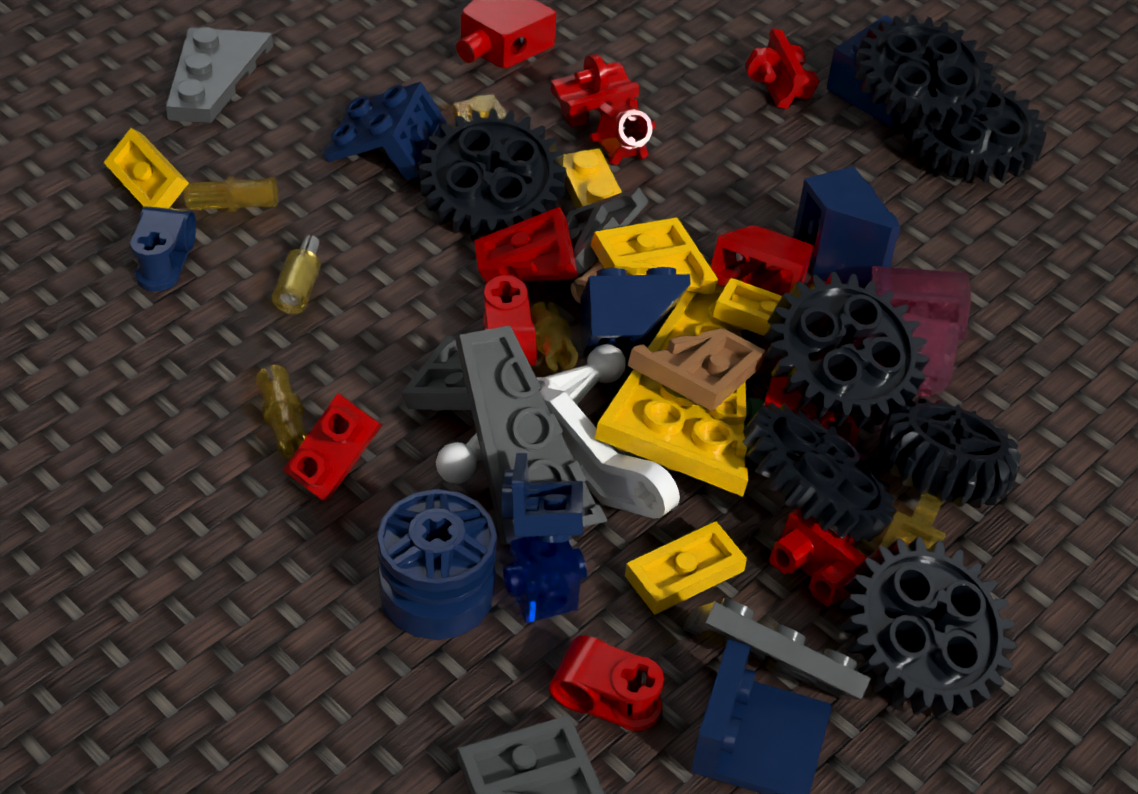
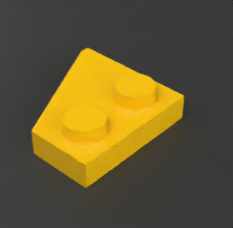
[590,217,719,294]

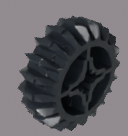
[878,398,1022,508]

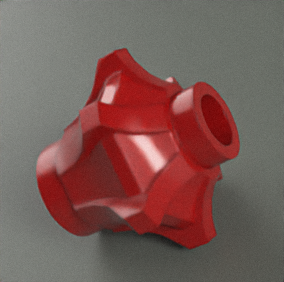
[589,97,656,166]

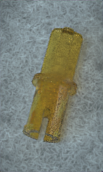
[184,176,278,213]

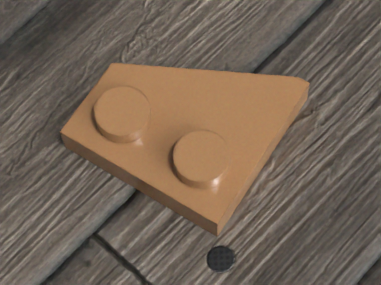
[628,328,766,411]

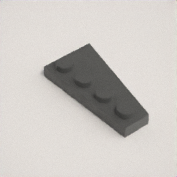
[455,325,608,545]

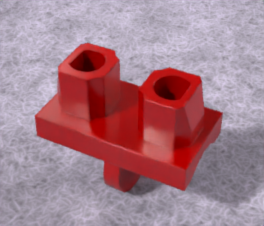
[745,28,819,109]
[550,54,640,127]
[283,393,383,502]
[769,508,867,607]

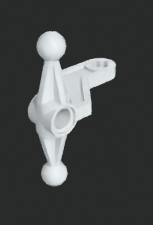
[436,344,680,518]

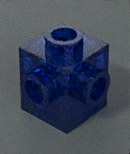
[503,536,587,623]

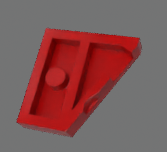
[474,207,578,283]

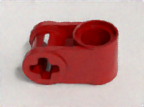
[483,275,537,366]
[549,635,664,732]

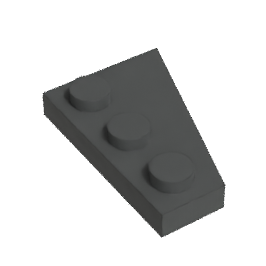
[166,27,273,123]
[683,598,870,701]

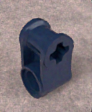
[130,206,196,292]

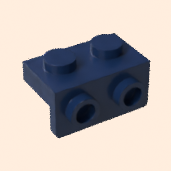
[502,453,584,543]

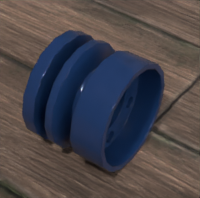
[377,489,497,640]

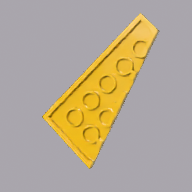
[594,285,748,497]

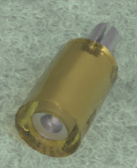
[271,235,321,314]

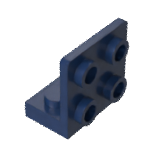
[323,81,447,180]
[691,639,832,794]

